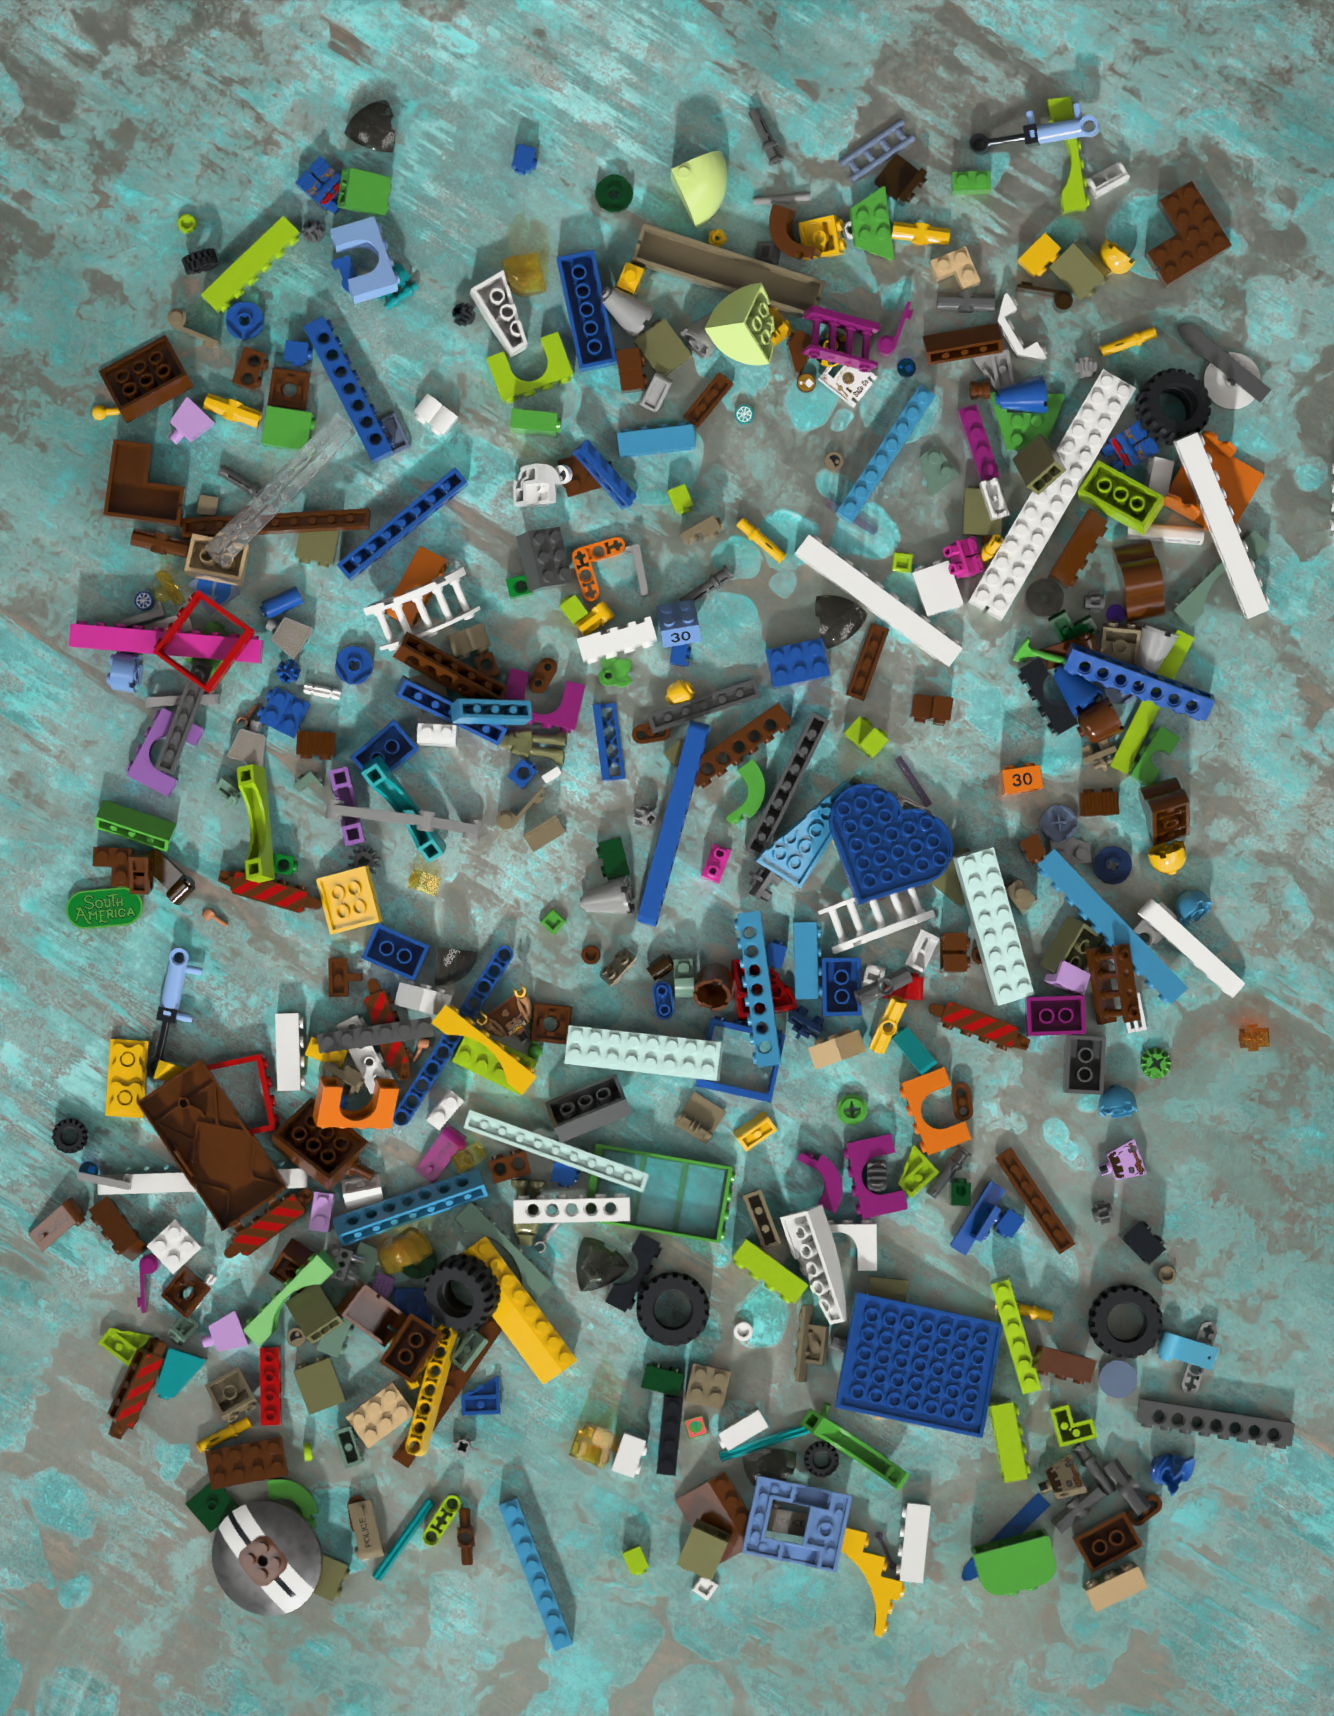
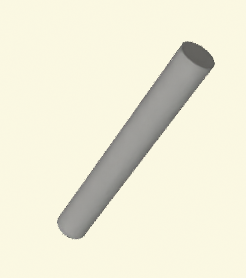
[753,193,810,205]

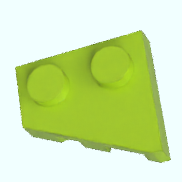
[898,1145,940,1199]
[98,1328,151,1367]

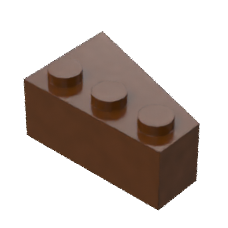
[89,1196,149,1262]
[1032,1344,1097,1385]

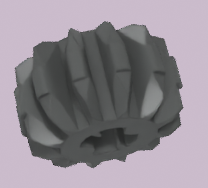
[348,846,381,875]
[867,1159,887,1192]

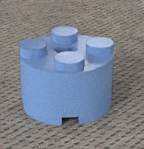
[106,652,143,693]

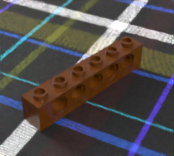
[393,631,508,700]
[695,702,792,788]

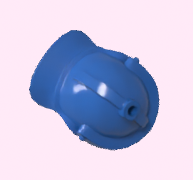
[1150,1453,1195,1496]

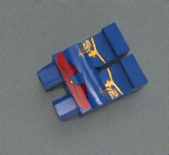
[295,156,341,215]
[1100,421,1160,472]

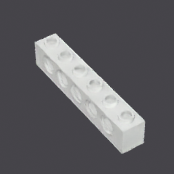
[513,1193,631,1224]

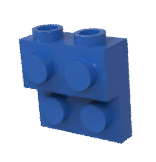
[257,687,311,738]

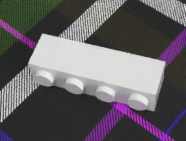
[275,1013,305,1091]
[896,1501,931,1583]

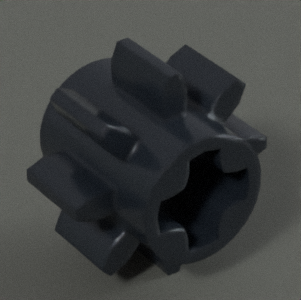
[452,302,476,327]

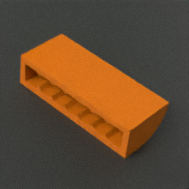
[384,546,450,630]

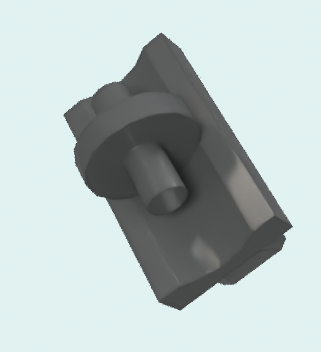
[749,868,783,901]

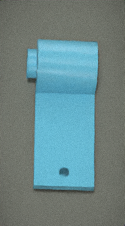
[1156,1331,1219,1371]

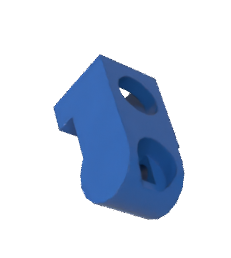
[331,255,357,293]

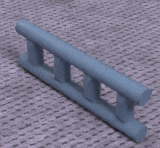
[838,118,916,182]

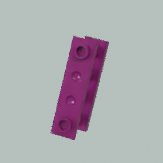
[801,305,880,372]

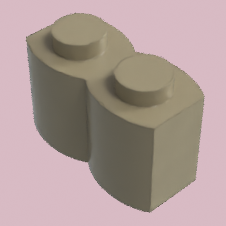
[447,623,491,660]

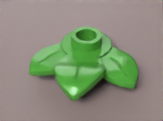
[599,656,632,688]

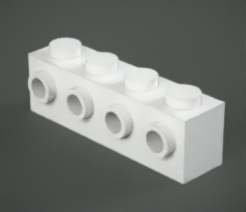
[336,1015,393,1094]

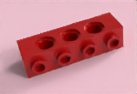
[259,1346,282,1426]

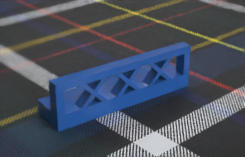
[572,439,637,510]
[593,703,625,782]

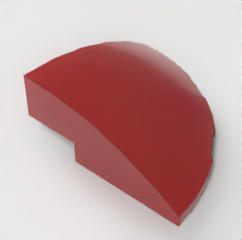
[731,959,798,1021]

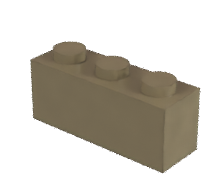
[742,1189,781,1250]

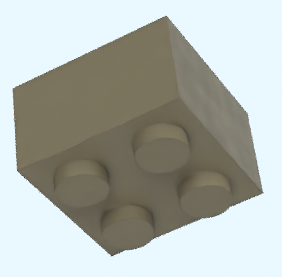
[685,1362,731,1410]

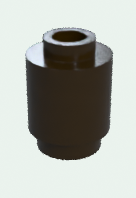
[646,953,674,980]

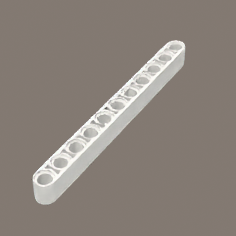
[97,1168,308,1195]

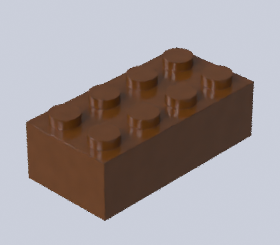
[205,1437,289,1490]

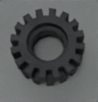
[182,248,219,275]
[52,1119,88,1154]
[804,1441,839,1477]

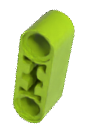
[422,1494,462,1546]

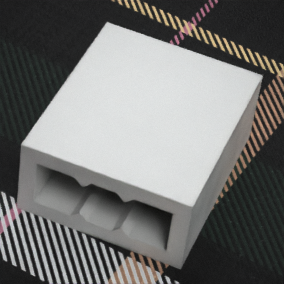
[911,559,964,618]
[417,723,458,748]
[717,1407,768,1451]

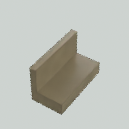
[523,815,566,852]

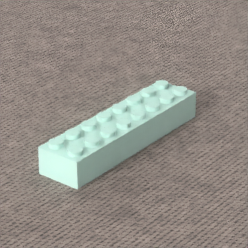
[953,846,1035,1006]
[564,1025,724,1081]

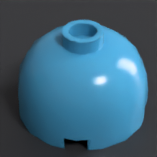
[1174,890,1213,926]
[1099,1085,1138,1118]

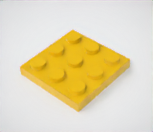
[316,865,383,935]

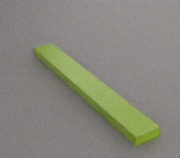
[1109,629,1194,775]

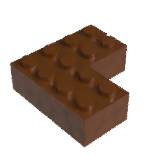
[1144,181,1232,289]
[103,439,187,528]

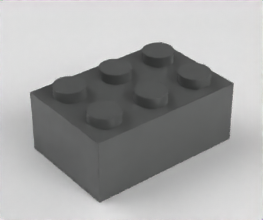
[516,527,573,592]
[1062,1035,1106,1095]

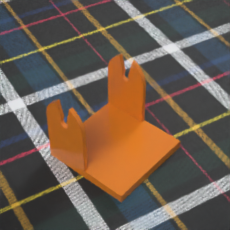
[1164,430,1265,532]

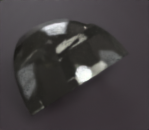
[344,100,396,153]
[815,595,867,649]
[435,947,478,986]
[576,1237,629,1292]
[742,1448,796,1502]

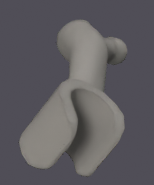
[535,1213,561,1253]

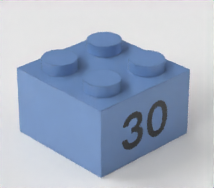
[656,599,701,648]

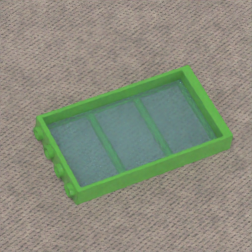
[586,1143,736,1243]

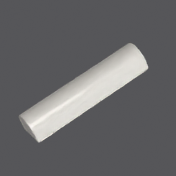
[1126,524,1205,545]

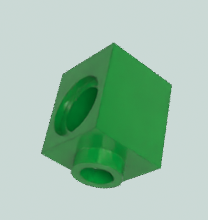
[506,575,533,600]
[273,853,298,876]

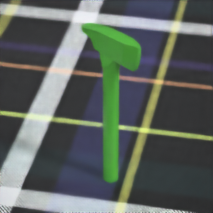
[1012,637,1089,667]

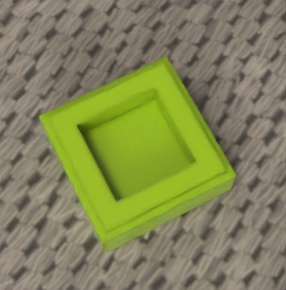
[892,552,913,574]

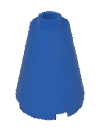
[995,375,1048,413]
[1053,664,1104,718]

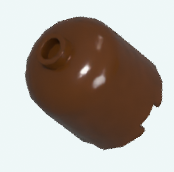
[1077,697,1125,743]
[693,963,734,1011]

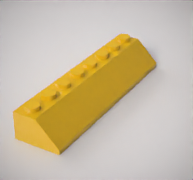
[460,1236,577,1385]

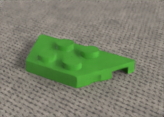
[849,186,895,261]

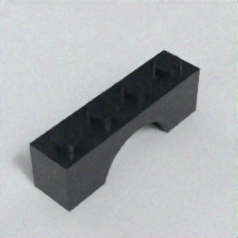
[1017,658,1078,736]
[605,1232,662,1313]
[656,1395,683,1476]

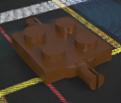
[557,456,613,498]

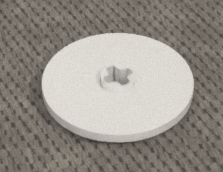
[1203,352,1261,410]

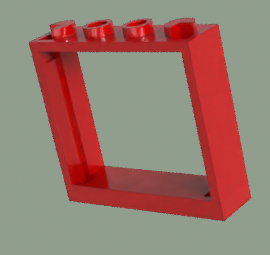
[153,590,257,694]
[207,1054,280,1134]

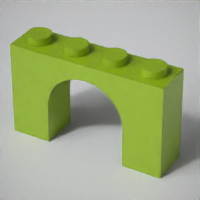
[486,332,574,404]

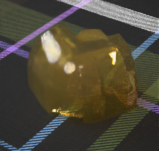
[501,252,546,297]
[378,1227,434,1275]
[569,1422,618,1469]

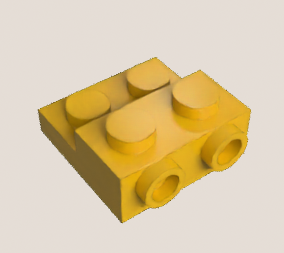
[798,215,847,261]

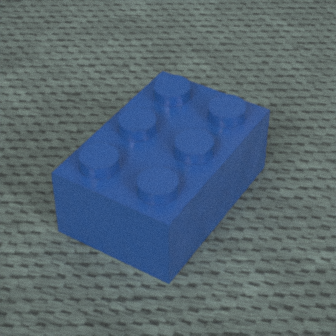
[765,638,830,689]
[350,720,420,773]
[362,923,431,982]
[821,958,862,1016]

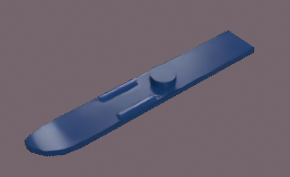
[962,1492,1050,1581]

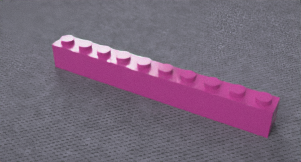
[69,620,264,664]

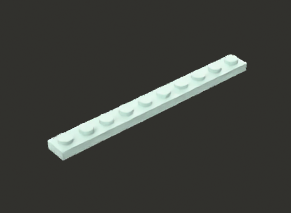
[463,1110,650,1193]

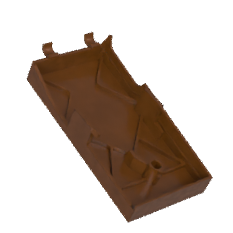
[136,1059,289,1235]

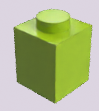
[667,484,693,515]
[559,595,589,626]
[622,1544,649,1576]

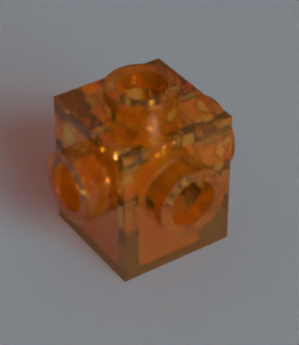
[1238,1024,1270,1052]

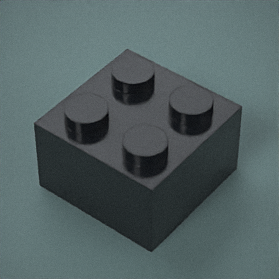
[1119,1220,1166,1265]

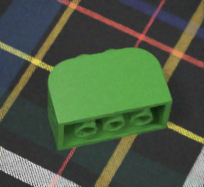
[970,1528,1056,1596]

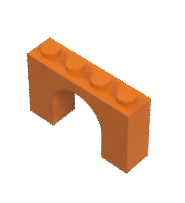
[898,1067,972,1155]
[313,1077,399,1130]

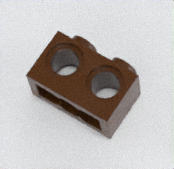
[232,347,269,393]
[129,851,154,895]
[488,1149,532,1184]

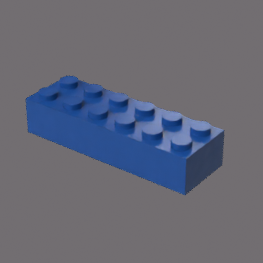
[556,250,617,373]

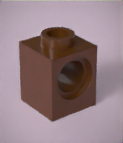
[474,650,500,678]

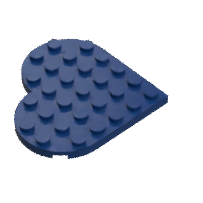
[829,784,953,906]

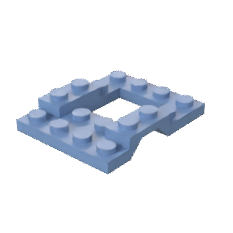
[741,1475,852,1573]

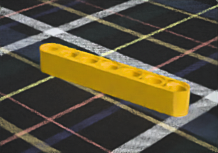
[406,1324,458,1457]

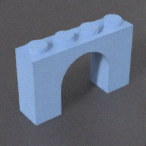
[330,216,400,304]

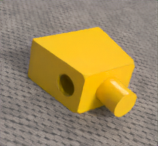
[616,262,646,296]

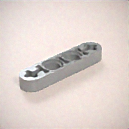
[145,694,220,708]
[1181,1321,1217,1394]

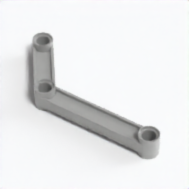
[325,799,482,840]

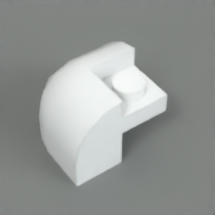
[513,463,561,507]

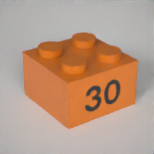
[999,762,1043,796]

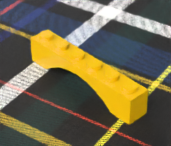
[431,1004,537,1095]

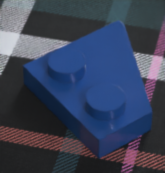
[461,1376,501,1416]

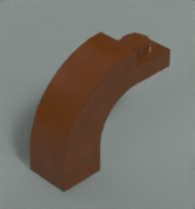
[769,204,822,260]

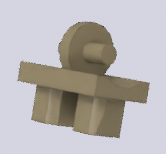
[1081,739,1117,772]

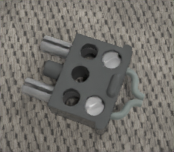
[325,1244,366,1282]

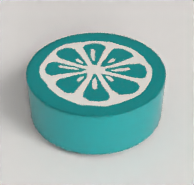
[735,405,754,425]

